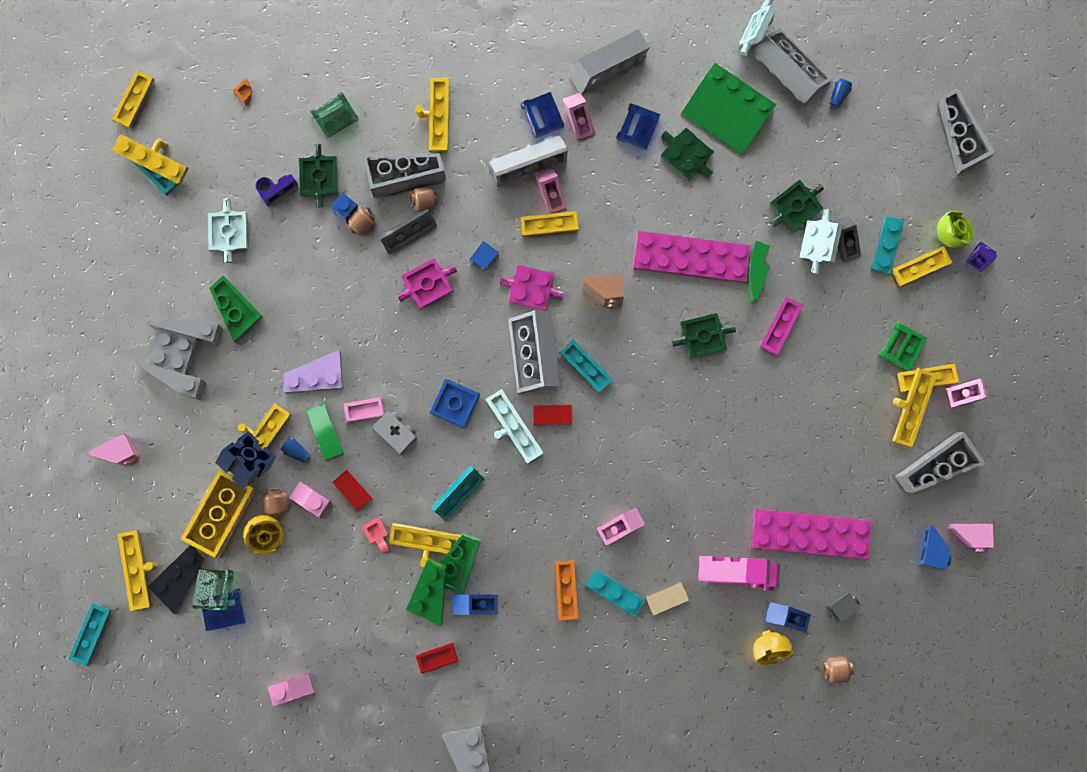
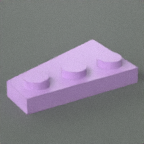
[283,350,343,394]

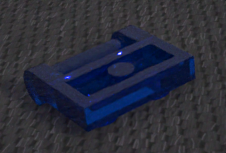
[520,92,565,138]
[616,103,661,150]
[200,588,246,631]

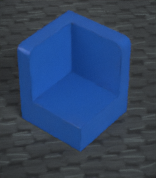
[470,241,499,270]

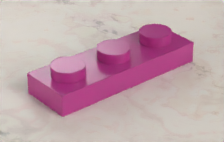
[760,297,803,356]

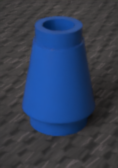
[830,78,852,108]
[280,437,310,463]

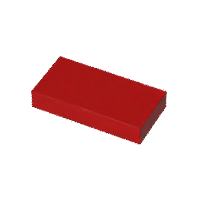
[533,405,572,425]
[332,469,373,511]
[415,642,459,674]

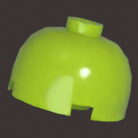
[937,209,975,248]

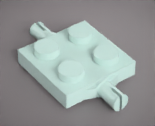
[739,0,776,56]
[208,199,248,263]
[800,209,842,274]

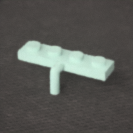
[486,389,544,464]

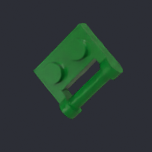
[878,322,927,371]

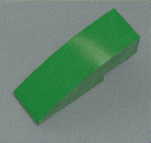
[747,241,770,304]
[306,403,345,462]

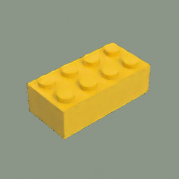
[181,470,257,559]

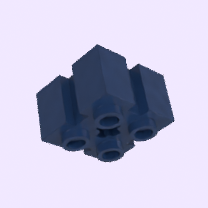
[215,431,276,489]

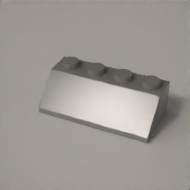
[752,29,832,104]
[489,136,568,187]
[508,310,560,393]

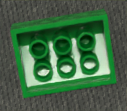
[681,63,777,155]

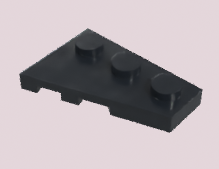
[147,545,205,614]

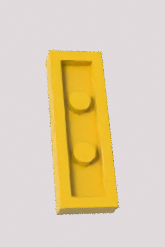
[112,70,155,129]
[520,211,579,237]
[891,246,952,287]
[897,364,959,392]

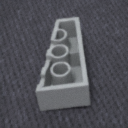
[570,29,650,95]
[938,88,995,175]
[362,154,446,198]
[895,432,986,493]
[441,725,491,772]

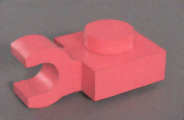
[362,517,390,554]

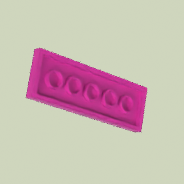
[633,231,751,283]
[751,509,871,559]

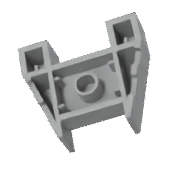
[135,319,223,400]

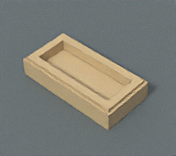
[645,582,689,615]

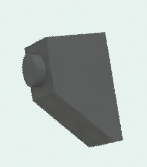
[830,214,861,262]

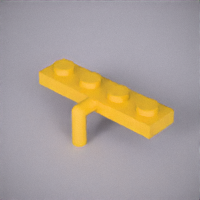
[415,78,449,152]
[112,134,189,185]
[892,368,938,447]
[238,403,291,449]
[389,523,461,567]
[118,530,158,611]

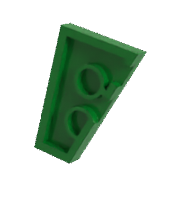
[209,276,263,342]
[440,533,481,594]
[406,558,447,626]

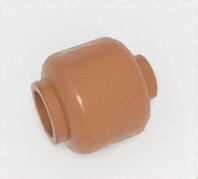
[409,186,438,212]
[347,207,376,235]
[262,489,288,518]
[823,656,854,683]

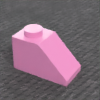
[562,93,595,140]
[534,166,567,214]
[947,379,987,407]
[89,434,139,466]
[289,482,332,519]
[597,508,645,546]
[949,524,994,552]
[268,674,315,706]

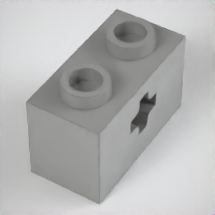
[372,411,417,456]

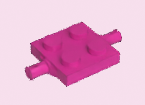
[397,258,457,310]
[500,265,564,311]

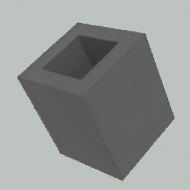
[827,593,860,623]

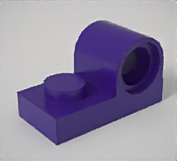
[255,174,298,206]
[966,241,998,272]

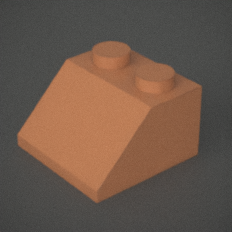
[582,274,624,308]

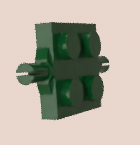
[661,127,714,181]
[299,144,339,208]
[770,180,824,232]
[671,313,736,359]

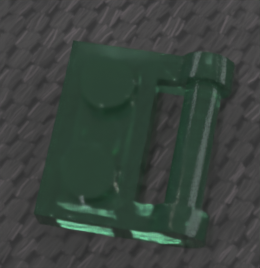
[310,92,359,139]
[192,569,234,610]

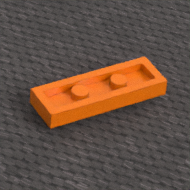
[555,560,578,621]

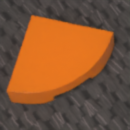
[232,79,252,106]

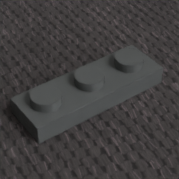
[379,209,437,254]

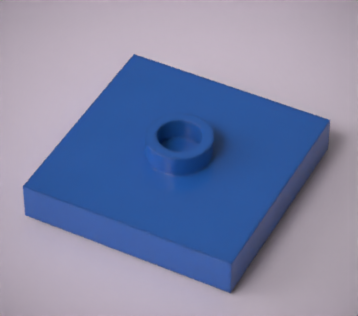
[429,378,480,429]

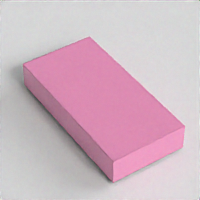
[344,397,385,423]

